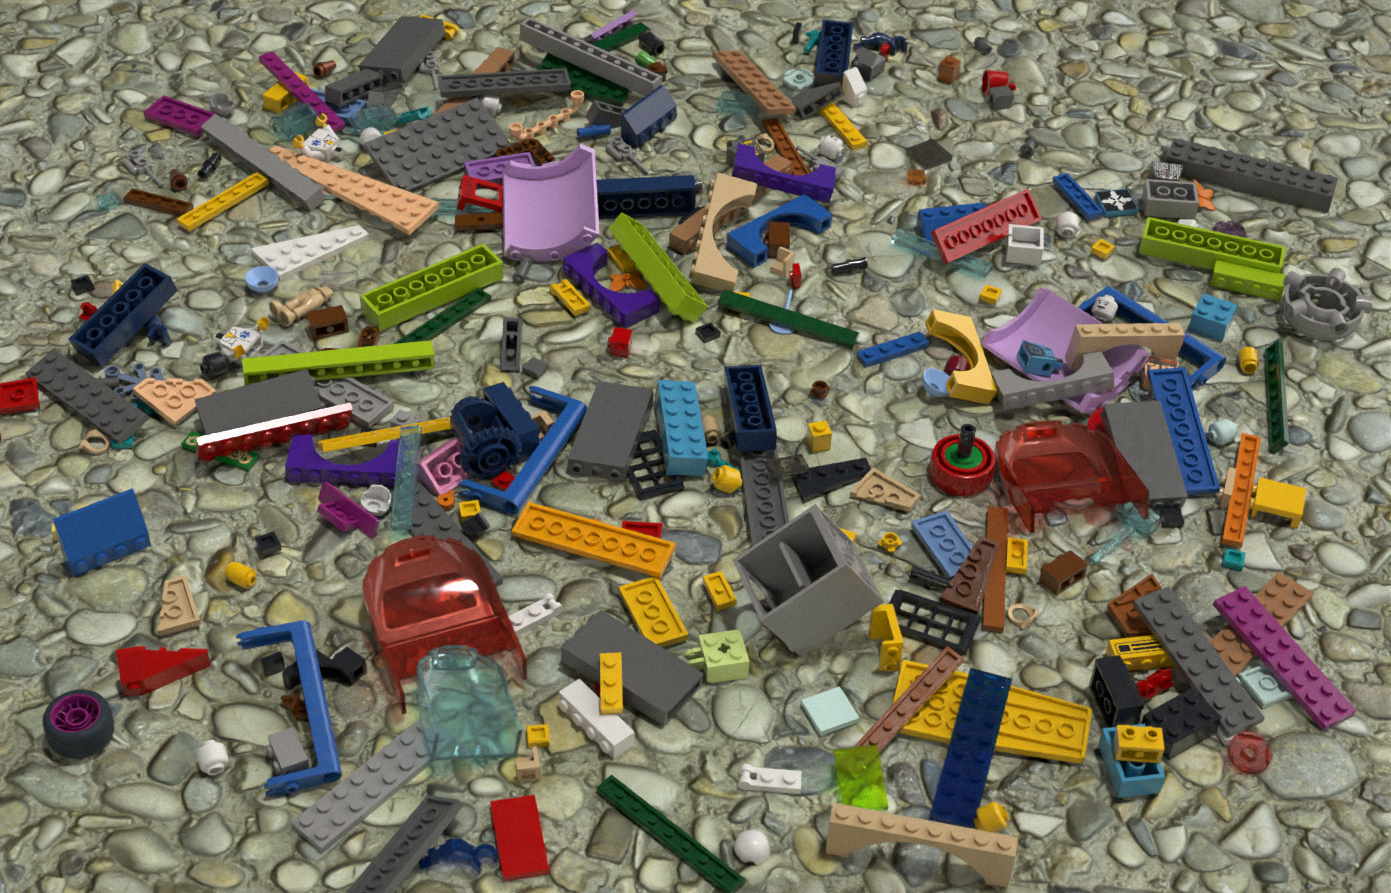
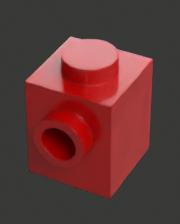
[607,327,632,357]

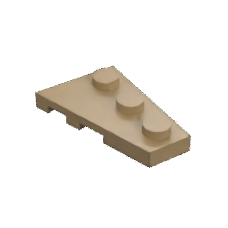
[158,575,201,636]

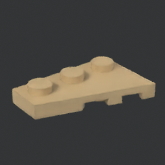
[850,468,921,512]

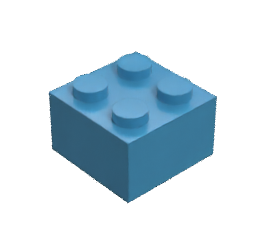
[1188,293,1238,342]

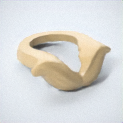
[754,133,775,154]
[79,428,110,454]
[1008,603,1039,629]

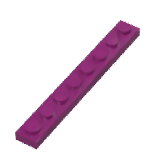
[259,51,345,133]

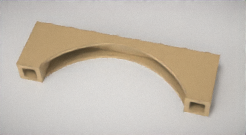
[689,173,757,292]
[825,803,1018,888]

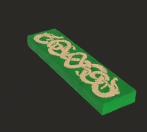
[181,431,259,471]

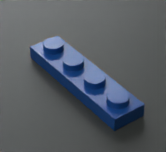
[1052,173,1104,221]
[856,331,929,368]

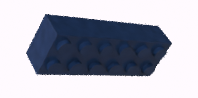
[814,20,853,88]
[596,175,696,219]
[68,263,178,367]
[723,365,777,452]

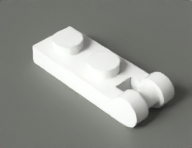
[503,593,564,638]
[738,764,802,794]

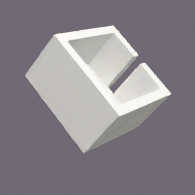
[1006,224,1044,266]

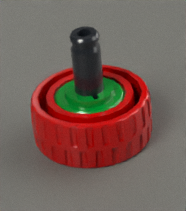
[929,424,996,496]

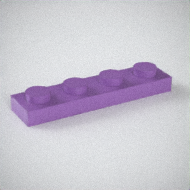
[583,10,637,43]

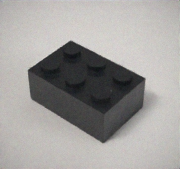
[1089,655,1144,728]
[1141,688,1222,760]

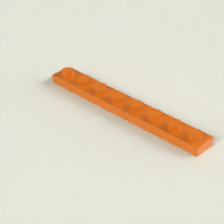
[1221,433,1261,548]

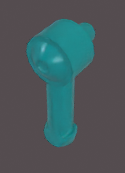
[804,30,821,53]
[707,448,741,473]

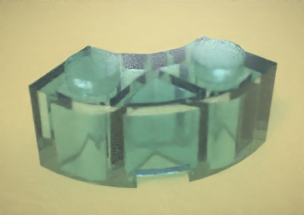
[348,105,399,134]

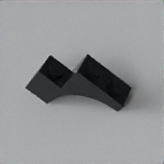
[282,646,367,691]

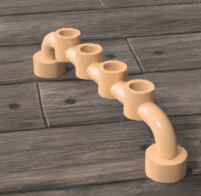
[509,90,584,141]

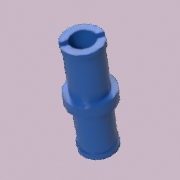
[576,124,611,139]

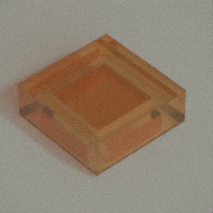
[907,169,926,185]

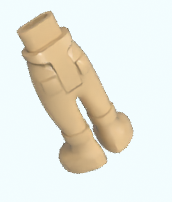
[269,286,333,327]

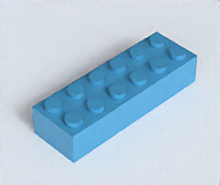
[655,380,708,476]

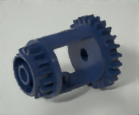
[450,396,522,480]

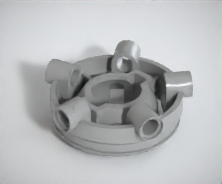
[1282,268,1373,340]

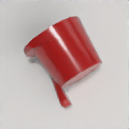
[982,69,1016,95]

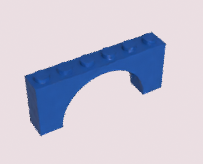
[727,194,832,268]

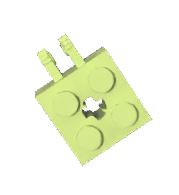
[684,629,750,683]

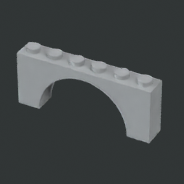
[992,350,1114,411]

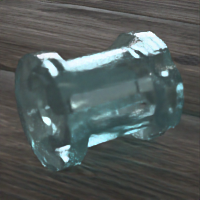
[96,190,119,210]

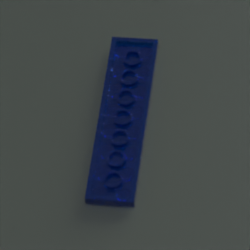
[929,668,1012,829]

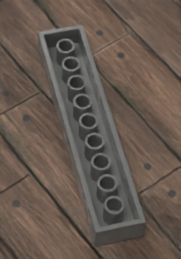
[1165,138,1338,213]

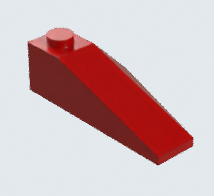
[116,646,211,697]

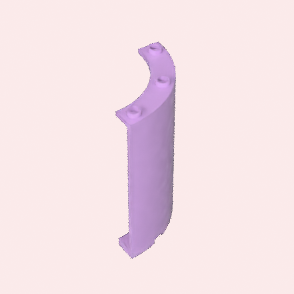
[503,144,599,262]
[981,287,1151,413]

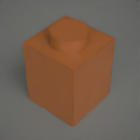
[938,56,961,84]

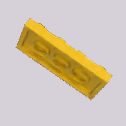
[619,576,688,647]

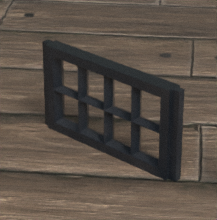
[628,429,685,500]
[889,589,981,655]

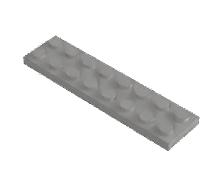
[260,340,395,428]
[291,715,456,853]

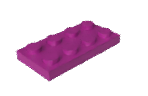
[143,95,216,136]

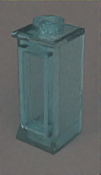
[717,91,759,117]

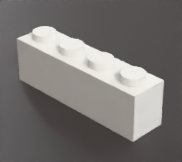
[558,679,635,759]

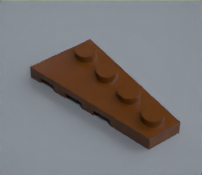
[939,536,1000,615]

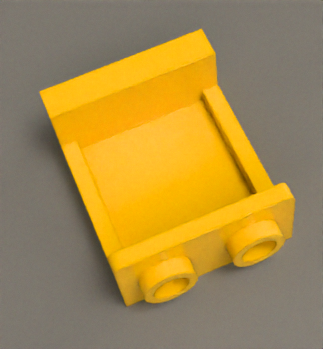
[1249,477,1306,529]
[868,604,904,672]

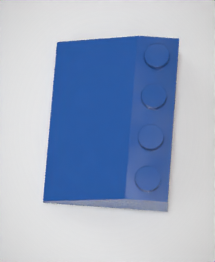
[53,488,151,577]

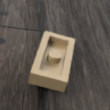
[1217,467,1236,509]

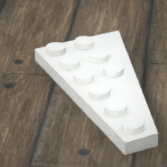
[251,225,370,281]

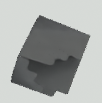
[850,47,886,81]

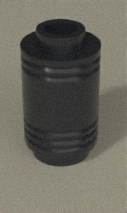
[639,30,665,55]

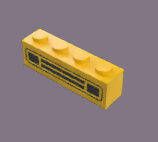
[1105,635,1176,671]

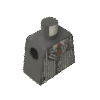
[1148,161,1183,181]

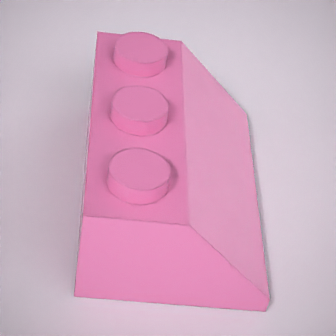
[410,436,469,496]

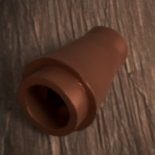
[313,60,336,78]
[169,169,188,190]

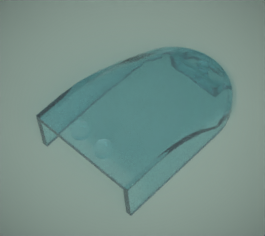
[416,645,523,761]

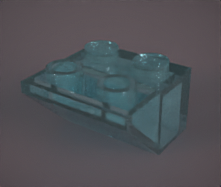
[271,103,317,140]

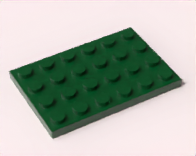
[537,52,642,107]

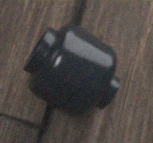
[200,352,230,379]

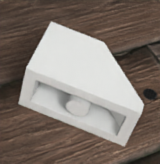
[841,67,867,108]

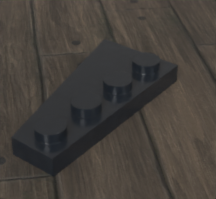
[792,458,871,503]

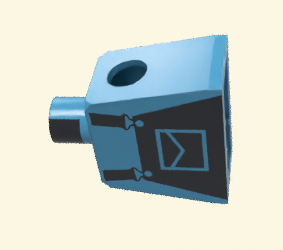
[1016,340,1063,376]

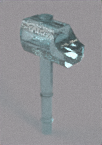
[1089,501,1161,565]

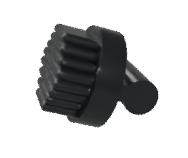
[460,512,490,541]

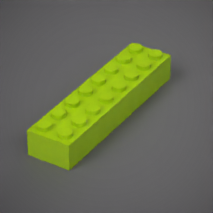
[608,212,708,323]
[1139,217,1286,273]
[360,243,503,331]

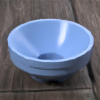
[245,266,279,293]
[921,368,949,397]

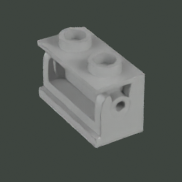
[266,727,309,775]

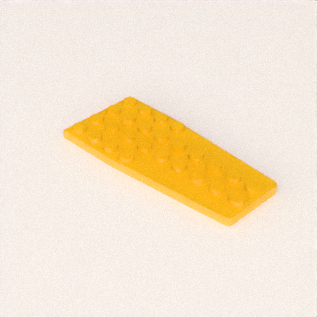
[892,660,1092,764]

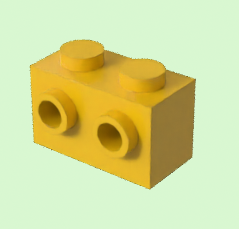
[1113,725,1164,763]

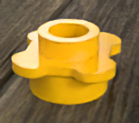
[878,532,902,552]

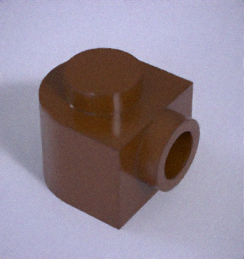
[648,62,668,82]

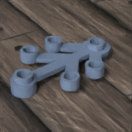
[104,363,166,403]

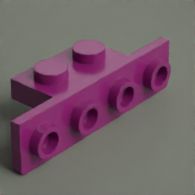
[317,481,379,538]

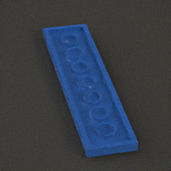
[1147,367,1220,495]

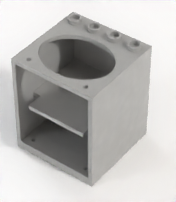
[733,504,884,657]

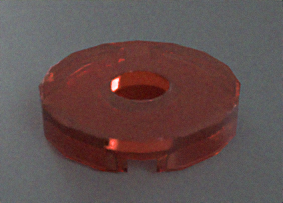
[1227,732,1273,774]

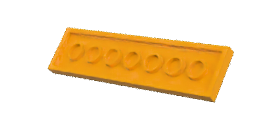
[511,502,676,578]

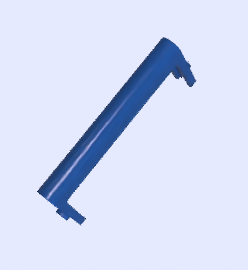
[1078,286,1226,392]
[458,386,587,514]
[236,620,342,795]

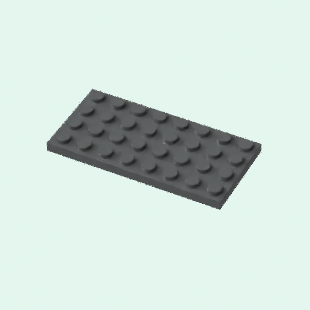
[363,98,511,192]

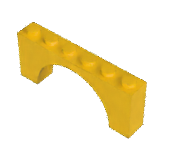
[925,309,997,404]

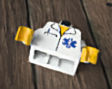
[292,113,345,163]
[215,317,270,367]

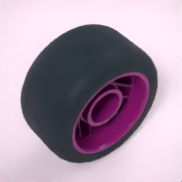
[42,689,114,759]

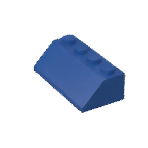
[916,202,986,247]

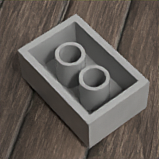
[1142,179,1199,219]

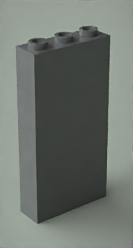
[359,16,446,83]
[194,369,326,436]
[568,381,654,481]
[1100,401,1188,512]
[561,610,704,726]

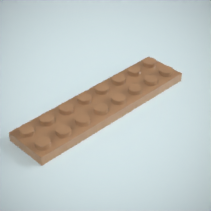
[712,50,796,115]
[1210,572,1314,677]

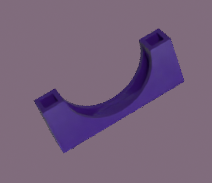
[731,143,836,203]
[562,242,660,328]
[285,434,411,488]

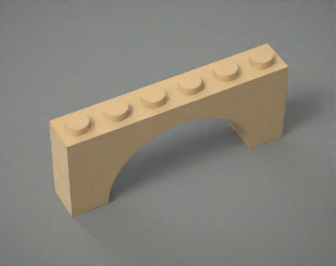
[1065,323,1185,370]

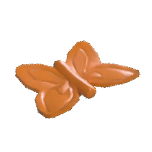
[1193,180,1215,211]
[610,272,646,292]

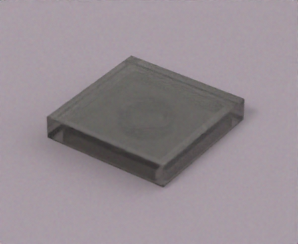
[906,138,952,170]

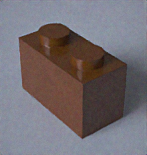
[765,222,790,258]
[306,305,349,340]
[1039,550,1088,596]

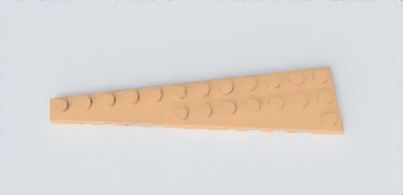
[269,145,440,235]

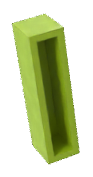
[1210,259,1286,301]

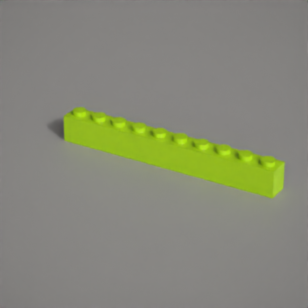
[242,341,435,386]

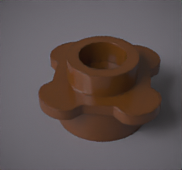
[809,380,830,398]

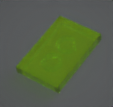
[833,745,889,811]

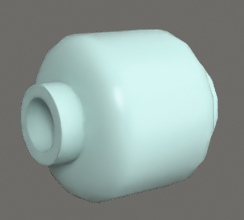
[1207,419,1237,446]

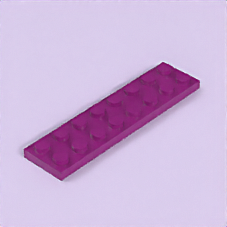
[1212,586,1357,731]

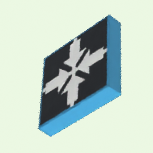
[1095,189,1138,217]

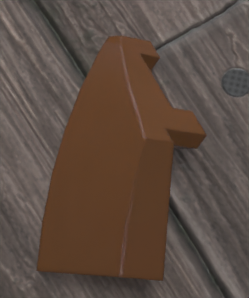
[281,695,309,722]

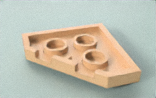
[133,378,216,426]

